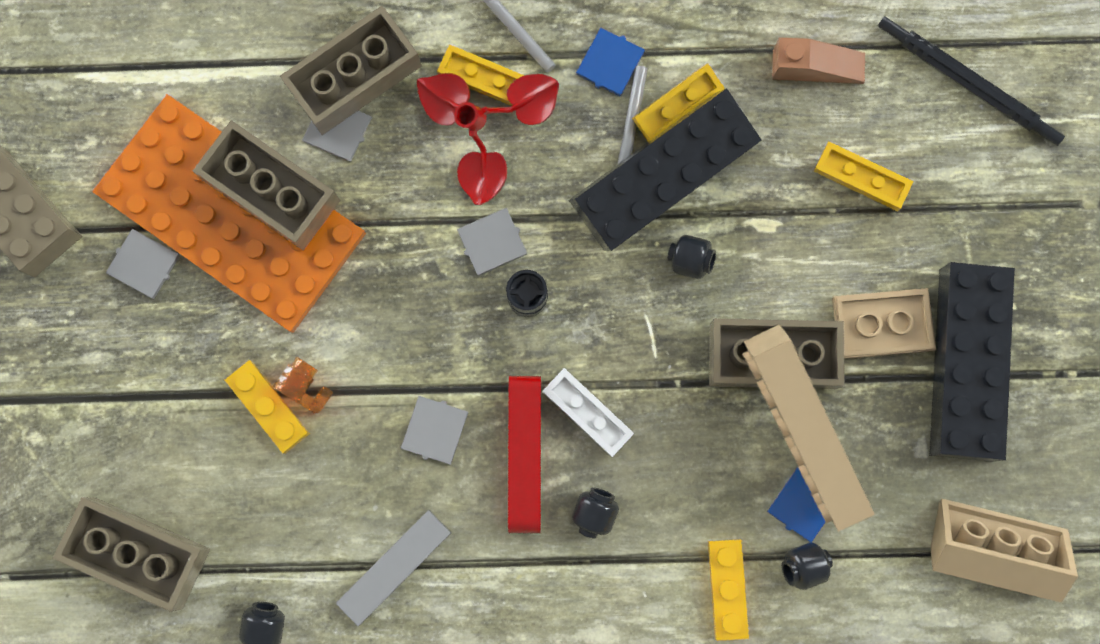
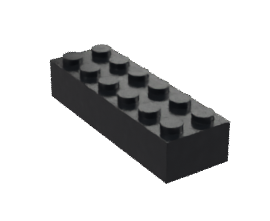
[569,88,762,251]
[929,262,1015,462]

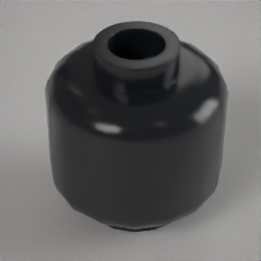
[667,235,716,279]
[572,488,619,539]
[781,542,833,590]
[239,602,285,644]

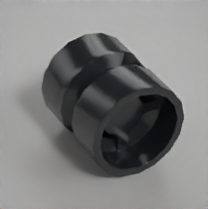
[506,269,548,317]

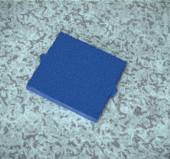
[576,28,645,97]
[767,467,825,542]

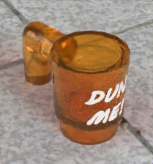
[272,357,334,414]

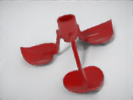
[417,73,559,206]

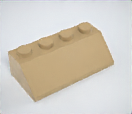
[930,498,1078,603]

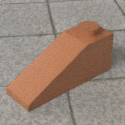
[772,37,865,84]

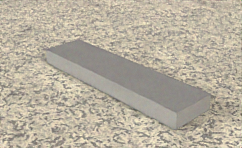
[336,510,451,626]

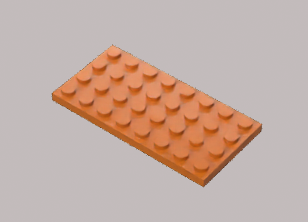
[92,94,366,333]

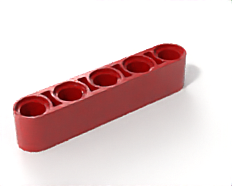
[508,376,541,534]

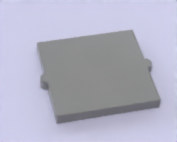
[302,111,372,162]
[457,208,527,276]
[106,229,180,299]
[401,396,468,465]

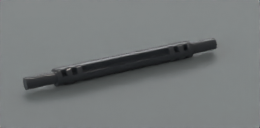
[877,16,1065,146]

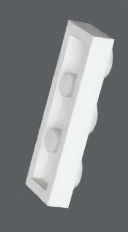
[542,368,634,457]

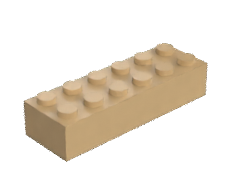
[743,324,875,532]

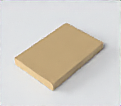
[832,288,936,359]

